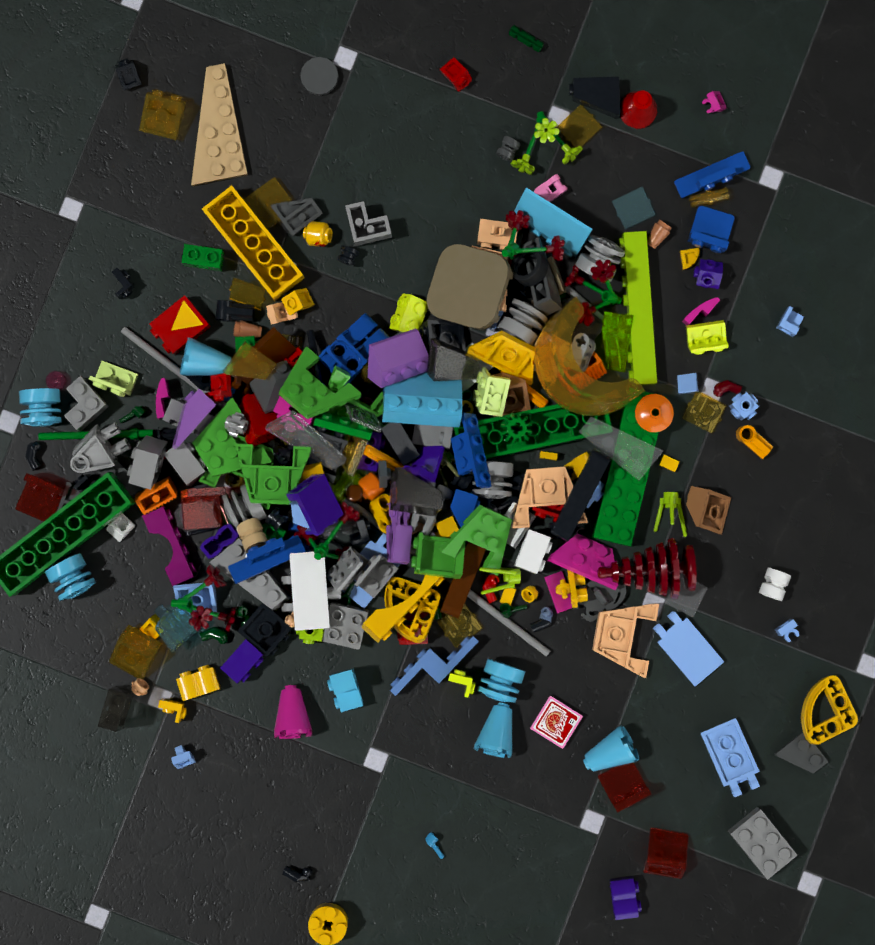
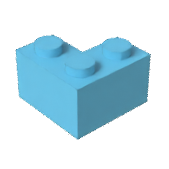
[327,668,364,712]

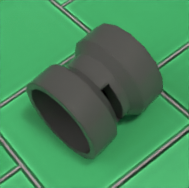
[496,136,521,162]

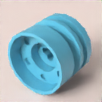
[19,388,62,427]
[44,553,96,601]
[477,659,526,703]

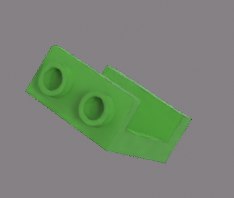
[411,532,465,579]

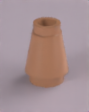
[647,220,672,249]
[233,320,262,338]

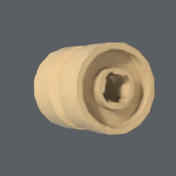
[236,518,268,553]

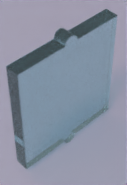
[612,187,655,229]

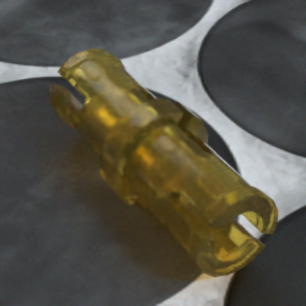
[689,187,729,208]

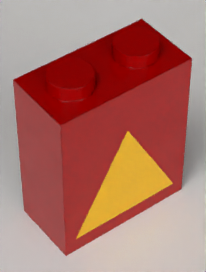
[149,295,211,355]

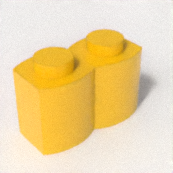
[176,664,221,701]

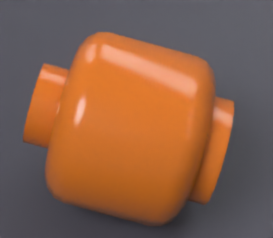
[358,472,385,501]

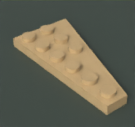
[191,63,248,186]

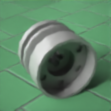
[575,235,625,282]
[497,299,548,345]
[472,461,513,499]
[222,485,268,527]

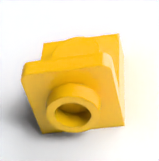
[281,288,315,315]
[158,698,187,723]

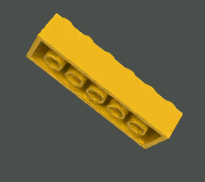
[202,185,304,301]

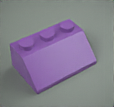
[367,328,429,388]

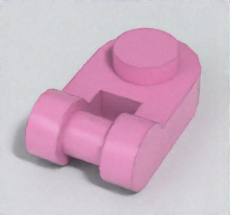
[534,174,568,202]

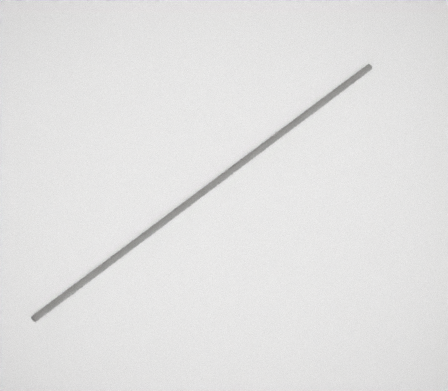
[121,326,551,656]

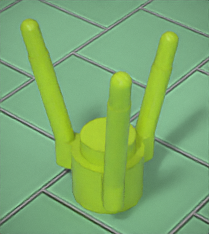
[654,492,687,537]
[479,567,521,595]

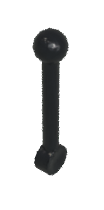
[185,523,224,536]

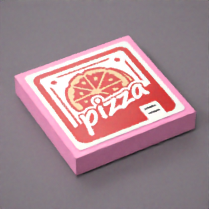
[530,696,583,749]

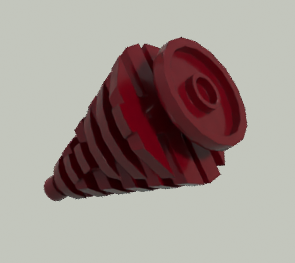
[597,538,697,599]

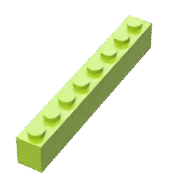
[619,231,657,387]

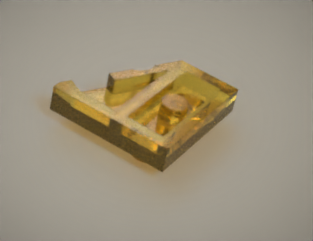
[223,341,277,380]

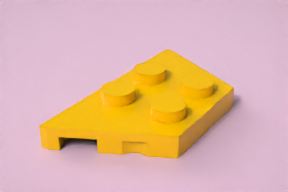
[467,330,535,385]

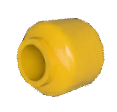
[303,221,333,247]

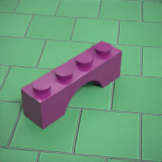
[142,506,197,586]

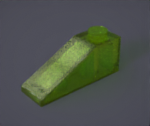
[602,311,633,372]

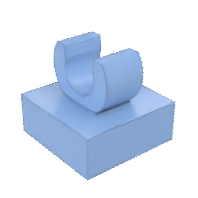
[774,619,799,642]
[171,745,196,769]

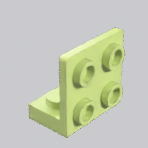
[89,361,138,397]
[472,366,511,417]

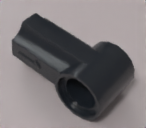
[215,300,254,322]

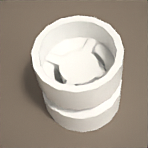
[758,567,791,601]

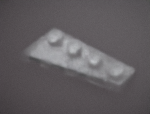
[265,410,347,470]
[579,417,663,481]

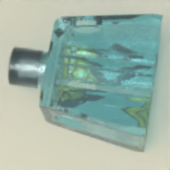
[154,604,198,653]

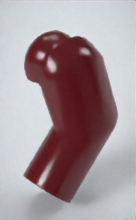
[713,380,742,397]

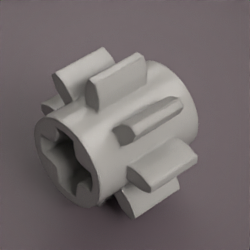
[225,412,249,437]

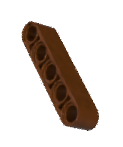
[440,541,486,619]

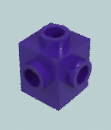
[693,259,723,289]

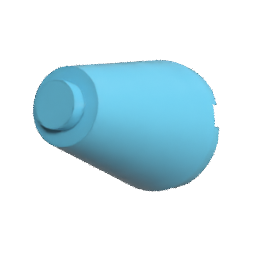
[180,338,235,376]
[474,702,512,758]
[583,725,639,772]

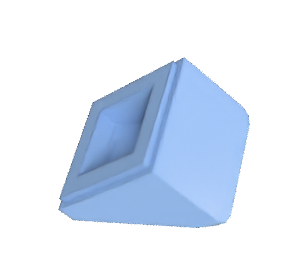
[677,373,699,394]

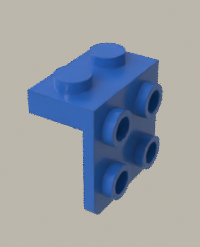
[687,206,734,253]

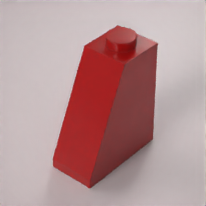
[239,394,285,446]

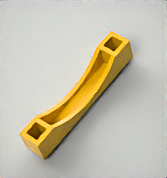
[361,575,445,643]

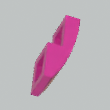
[682,297,720,326]
[156,378,171,420]

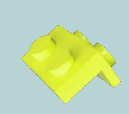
[389,293,428,332]
[686,320,729,355]
[448,669,476,698]

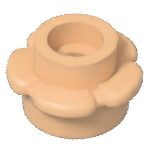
[131,678,149,696]

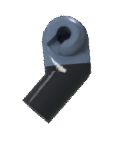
[530,607,553,633]

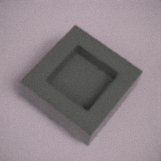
[378,460,391,488]

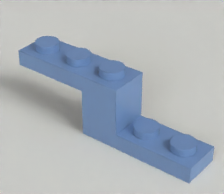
[390,636,479,696]

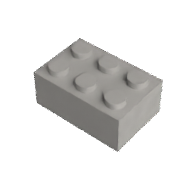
[728,807,797,880]

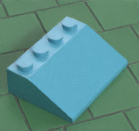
[514,188,592,258]
[382,372,462,428]

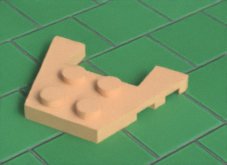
[512,466,588,529]
[592,603,659,678]

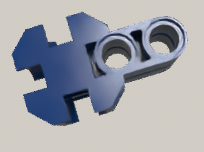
[319,313,389,386]

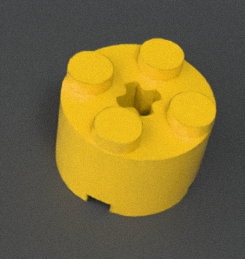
[308,903,348,945]

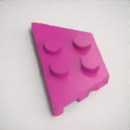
[547,534,618,590]

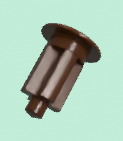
[345,485,363,504]

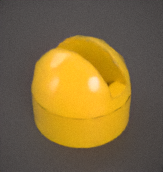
[521,586,538,603]

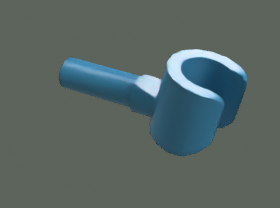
[425,832,444,859]

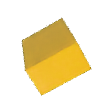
[539,451,558,461]
[659,455,679,472]
[500,588,516,606]

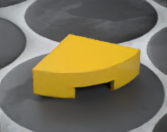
[680,248,699,270]

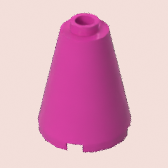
[274,685,312,739]

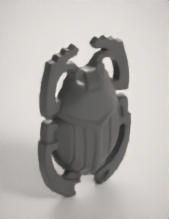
[576,580,626,622]

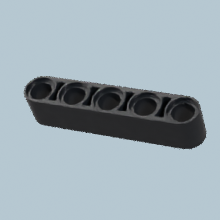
[550,449,611,542]

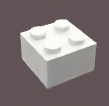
[514,529,553,574]

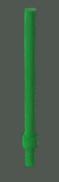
[38,428,154,440]

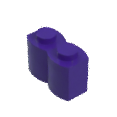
[200,524,240,559]
[609,876,642,920]

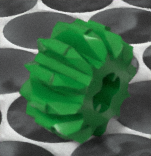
[500,412,533,445]

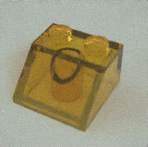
[109,625,162,679]

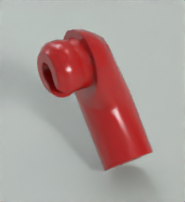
[482,575,500,603]

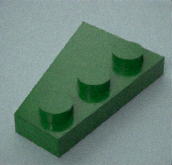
[314,412,375,440]

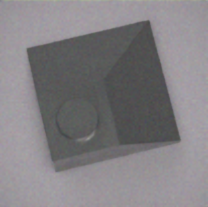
[250,360,291,414]

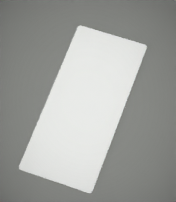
[290,552,330,631]

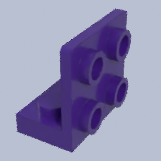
[393,446,445,484]

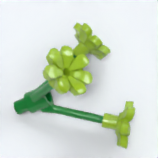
[510,111,583,175]

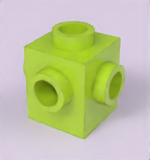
[296,629,324,644]

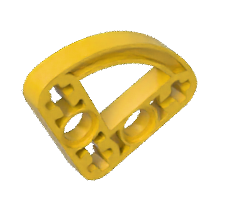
[384,577,440,643]
[801,675,858,745]

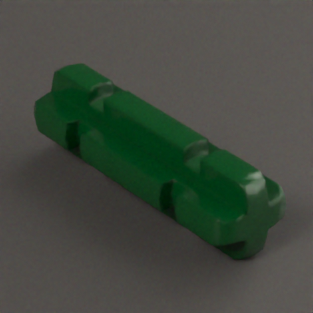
[509,25,544,52]

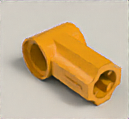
[736,425,773,459]

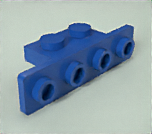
[674,152,750,198]
[451,413,492,488]
[228,535,306,584]

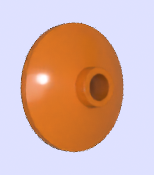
[635,394,674,433]

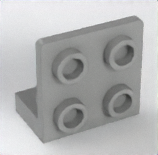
[412,424,453,450]
[326,547,368,592]
[354,554,399,598]
[322,601,369,649]

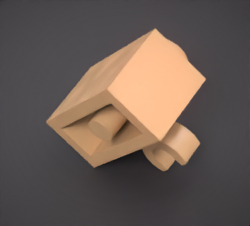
[477,219,517,251]

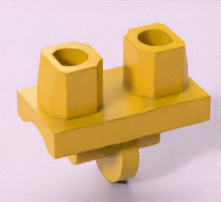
[555,570,588,608]

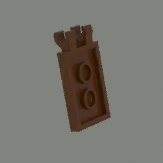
[231,327,296,396]

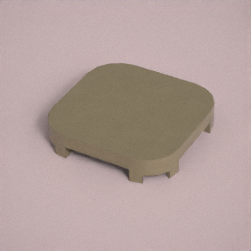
[427,244,513,331]

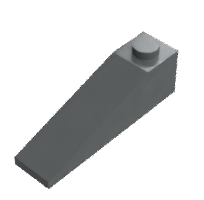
[522,237,562,316]

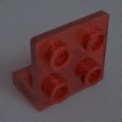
[15,473,64,522]
[181,487,225,530]
[598,762,651,813]
[643,828,688,879]

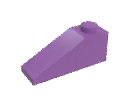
[172,389,216,449]

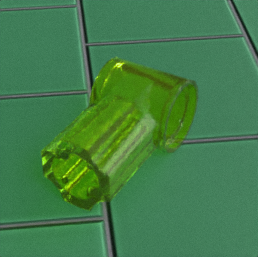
[332,466,363,504]

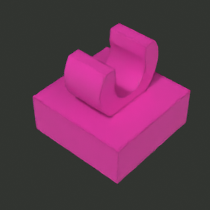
[702,91,727,113]

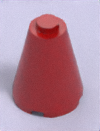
[620,90,657,129]

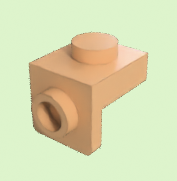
[266,302,298,325]

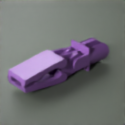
[386,482,413,565]

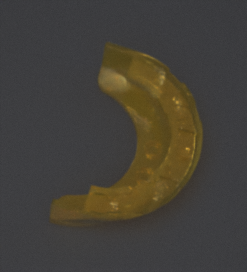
[535,297,645,416]

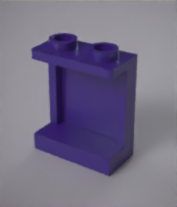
[286,474,343,536]

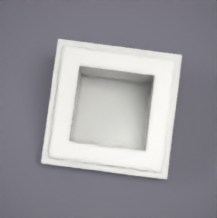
[106,513,136,542]

